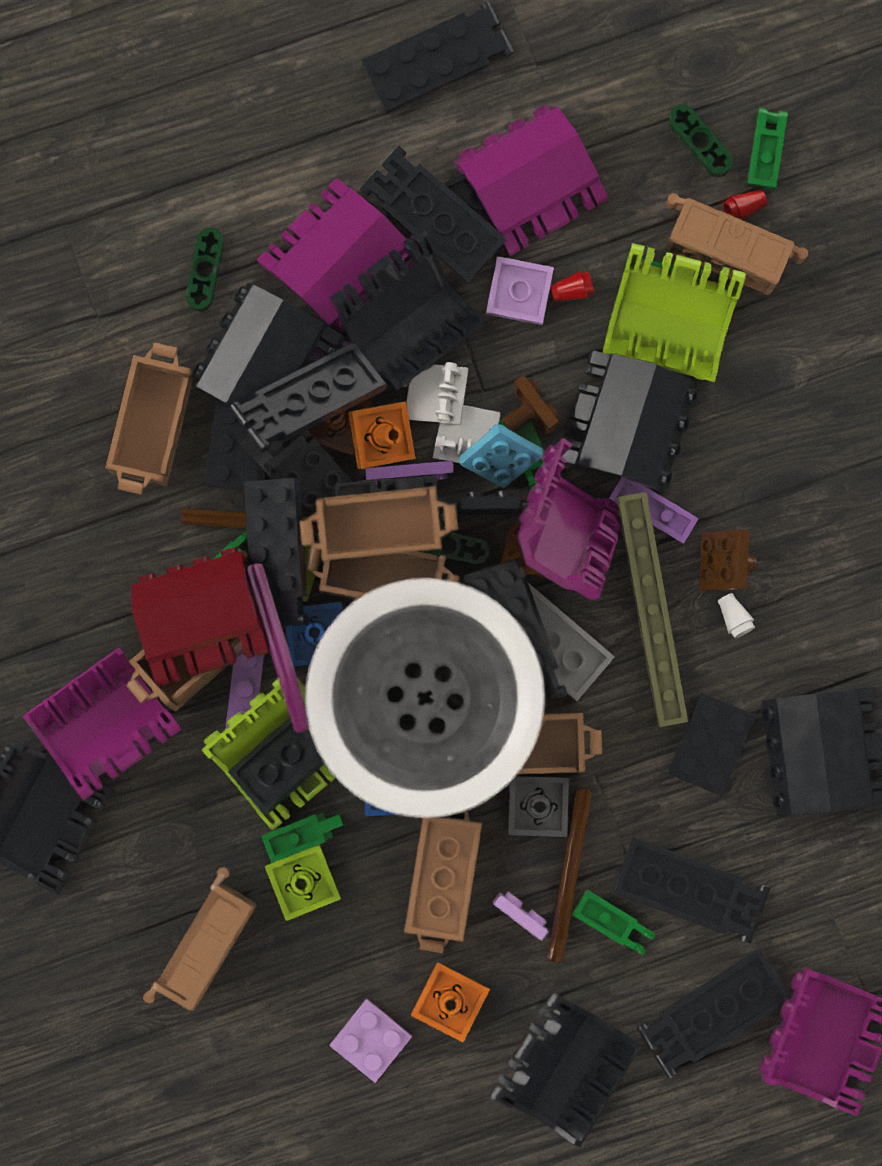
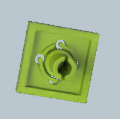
[265,844,341,921]

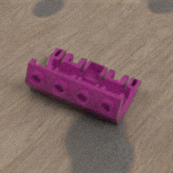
[454,104,609,257]
[257,178,410,334]
[518,438,622,600]
[23,647,181,801]
[759,967,882,1116]

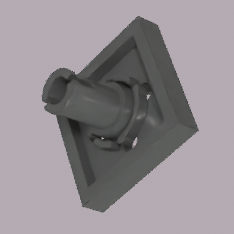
[508,776,569,837]

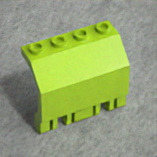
[602,243,746,382]
[202,677,335,831]

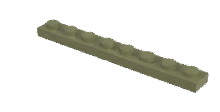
[616,492,688,727]

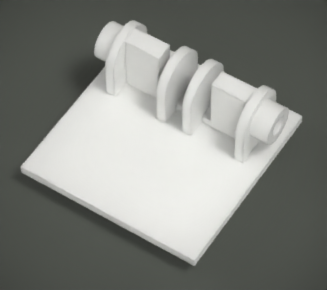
[406,362,469,425]
[433,405,501,463]

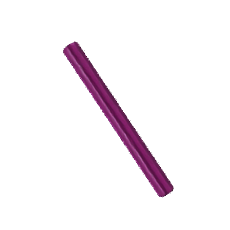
[246,563,310,732]

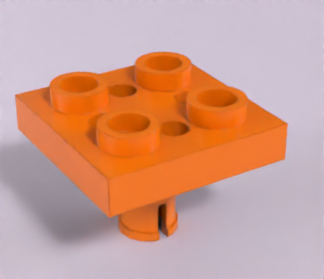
[348,401,416,469]
[411,962,490,1042]

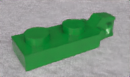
[261,813,345,863]

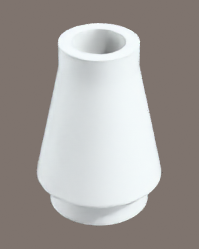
[718,593,755,639]

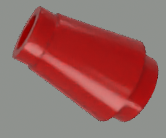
[722,190,767,221]
[550,271,595,302]

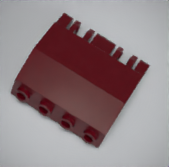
[131,547,270,687]

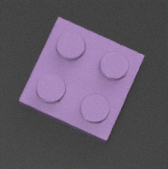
[486,256,554,325]
[493,891,549,941]
[329,998,412,1083]

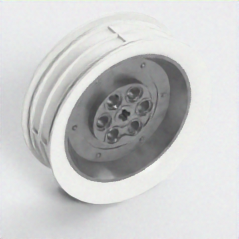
[306,579,544,817]

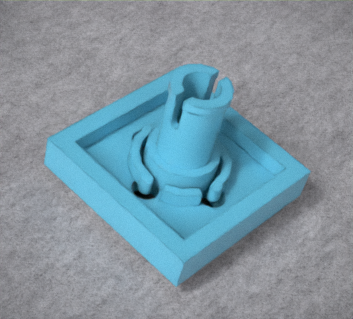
[459,424,542,488]

